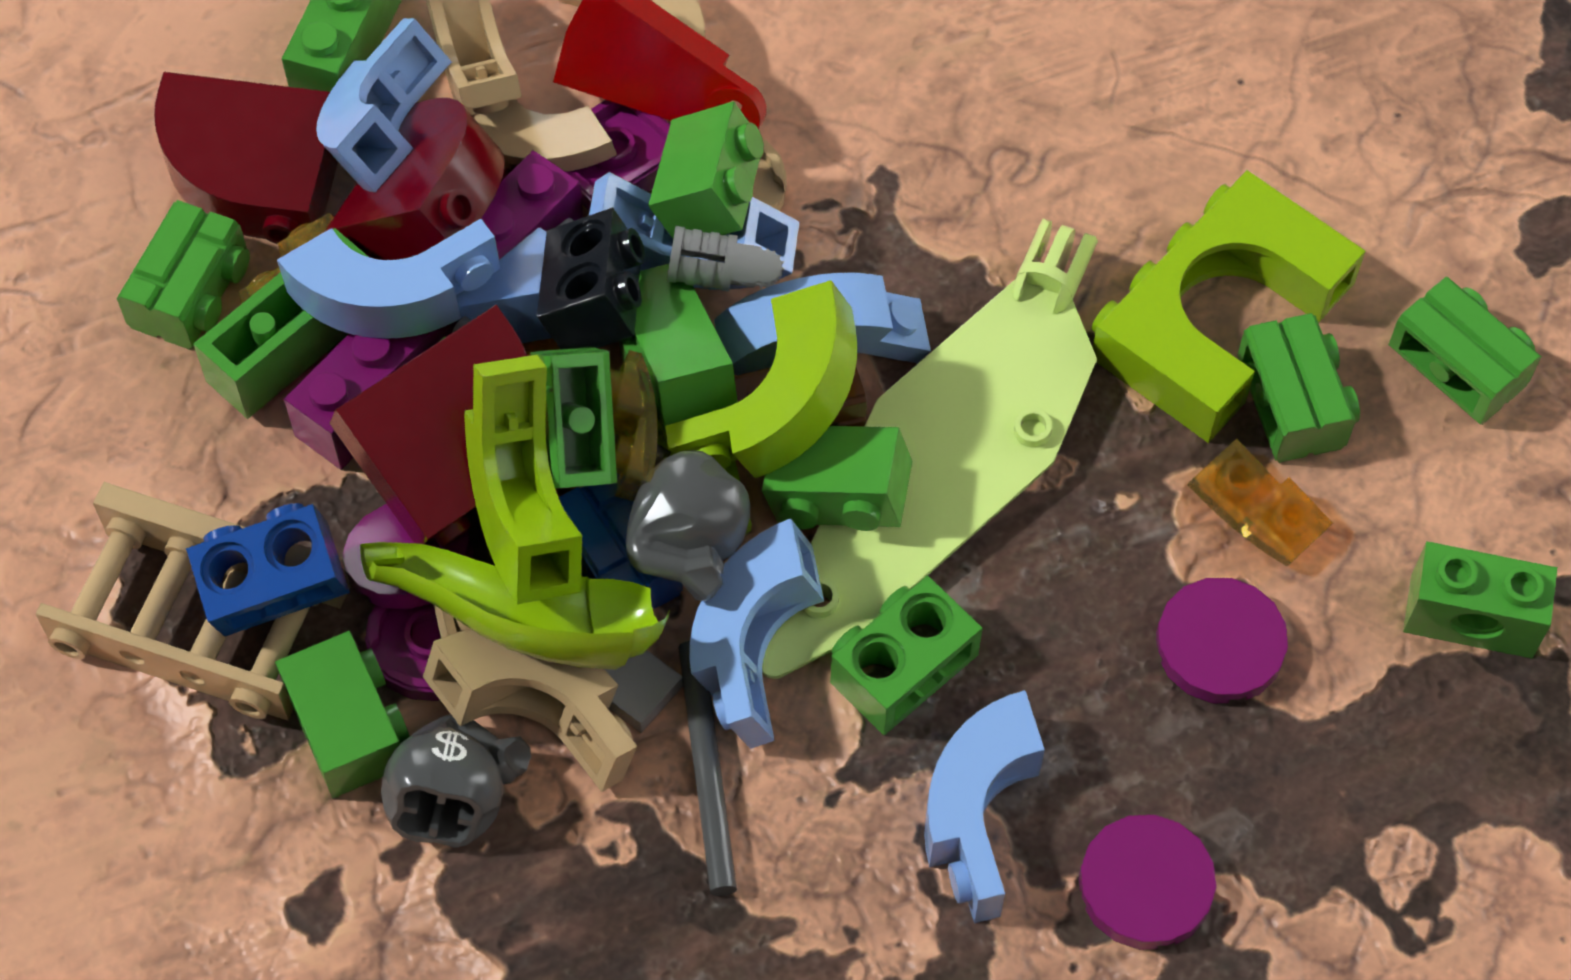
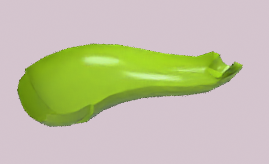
[360,542,670,670]

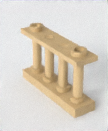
[35,482,350,721]

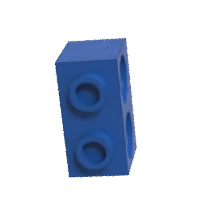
[186,503,350,637]

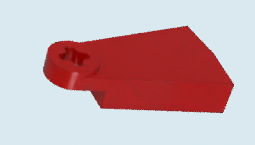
[553,0,767,129]

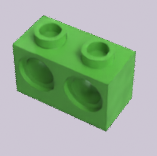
[830,575,983,736]

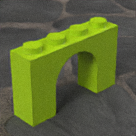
[1091,170,1366,443]

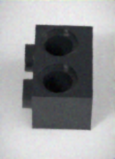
[536,207,645,349]

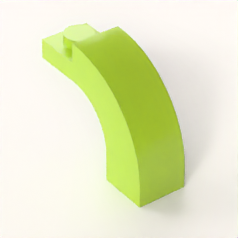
[665,280,857,478]
[465,355,582,605]

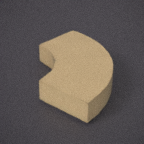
[474,99,617,171]

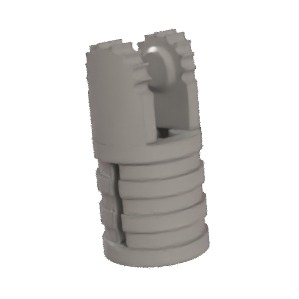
[667,226,784,292]

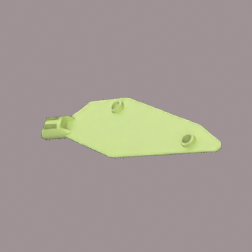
[762,219,1098,679]

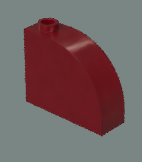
[154,72,338,246]
[324,98,505,260]
[329,304,527,548]

